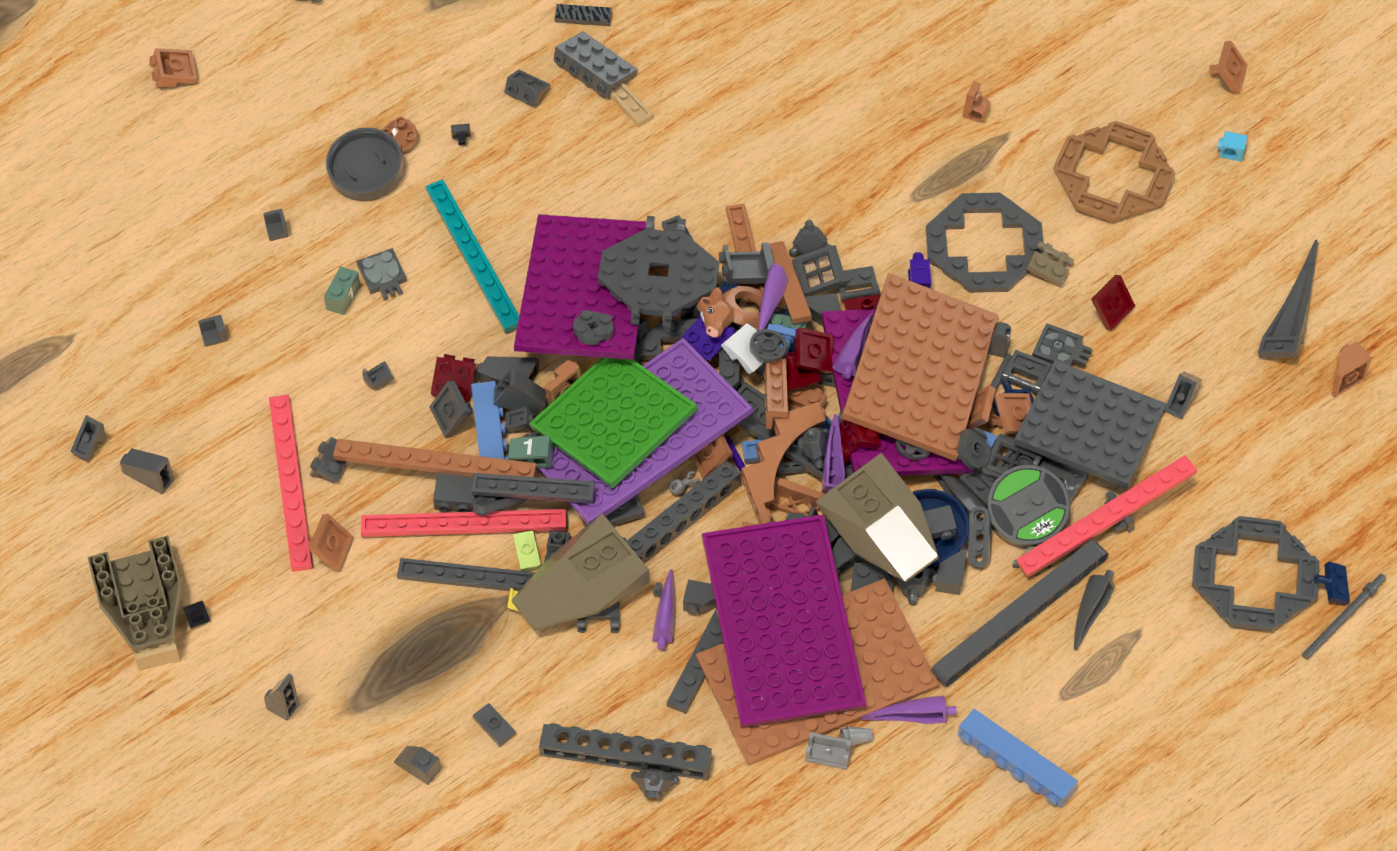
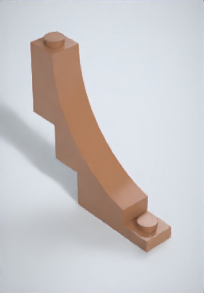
[740,402,827,524]

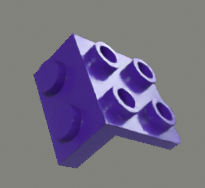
[681,316,736,362]

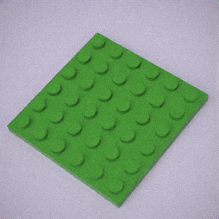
[529,358,698,489]

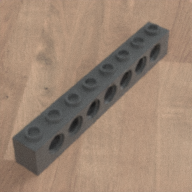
[626,461,741,563]
[539,723,712,781]

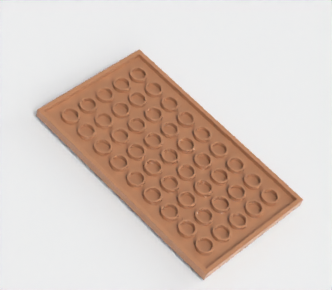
[841,273,999,461]
[695,578,939,766]

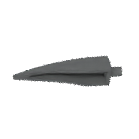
[933,474,986,521]
[1074,570,1115,650]

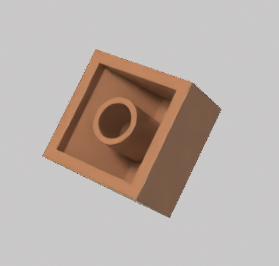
[1332,341,1372,398]

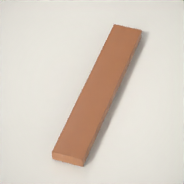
[726,204,764,304]
[770,241,812,324]

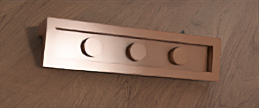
[764,358,788,429]
[770,478,829,522]

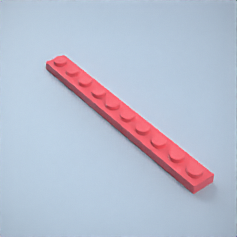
[269,394,312,572]
[1016,455,1197,578]
[361,509,566,537]

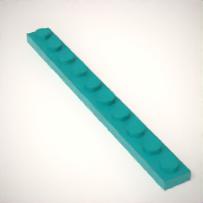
[425,179,519,333]

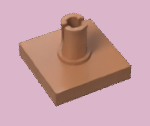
[1209,41,1248,94]
[966,385,998,430]
[995,393,1032,434]
[692,434,733,479]
[308,514,353,571]

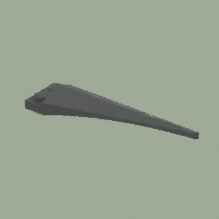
[1258,239,1319,358]

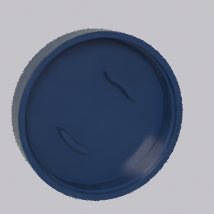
[912,489,969,570]

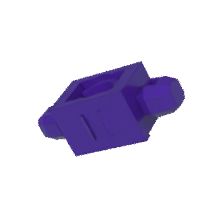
[908,252,931,288]

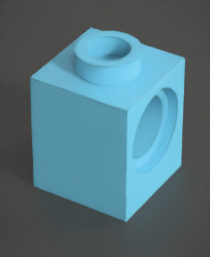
[1217,131,1248,162]

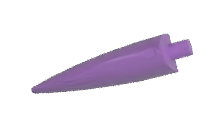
[758,263,788,331]
[833,313,874,379]
[822,414,845,494]
[652,569,675,650]
[861,695,957,724]

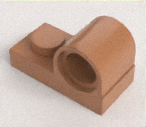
[962,81,991,122]

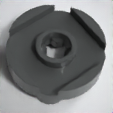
[573,310,613,345]
[957,428,991,469]

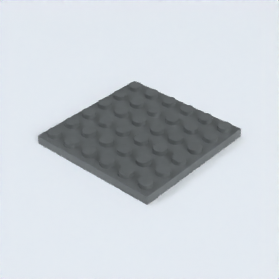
[1013,360,1167,489]

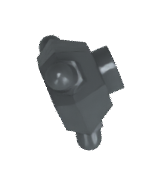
[789,220,829,257]
[798,427,829,470]
[895,567,936,604]
[631,770,679,798]

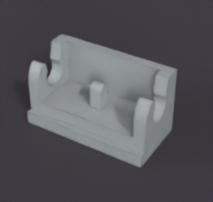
[805,732,852,770]

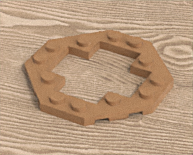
[1053,121,1175,223]

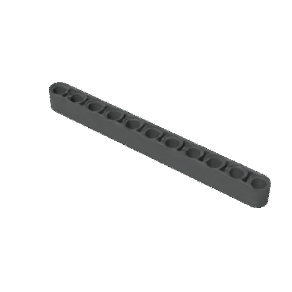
[931,539,1109,687]

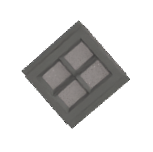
[791,245,847,297]

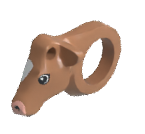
[696,286,763,337]

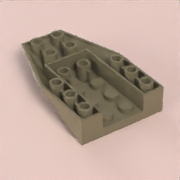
[815,453,939,583]
[512,514,650,630]
[87,535,182,651]

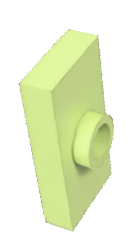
[513,530,541,571]

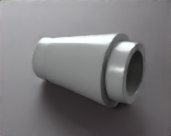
[840,726,873,746]

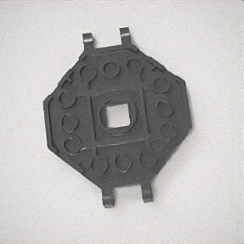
[598,216,719,328]

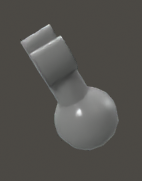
[669,471,700,495]

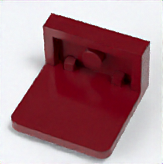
[431,354,479,402]
[839,419,881,464]

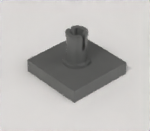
[429,381,473,437]

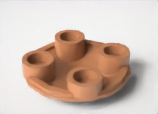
[382,116,417,153]

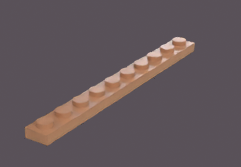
[333,439,537,477]

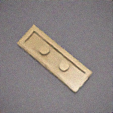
[610,83,654,127]

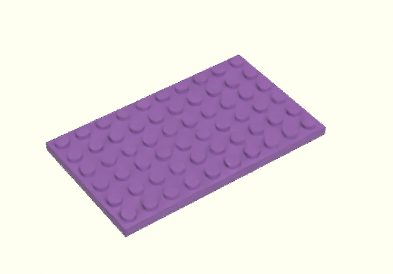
[537,338,754,524]

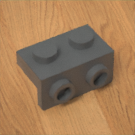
[310,437,346,484]

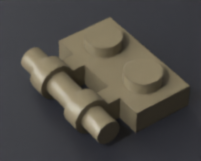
[1026,241,1074,287]

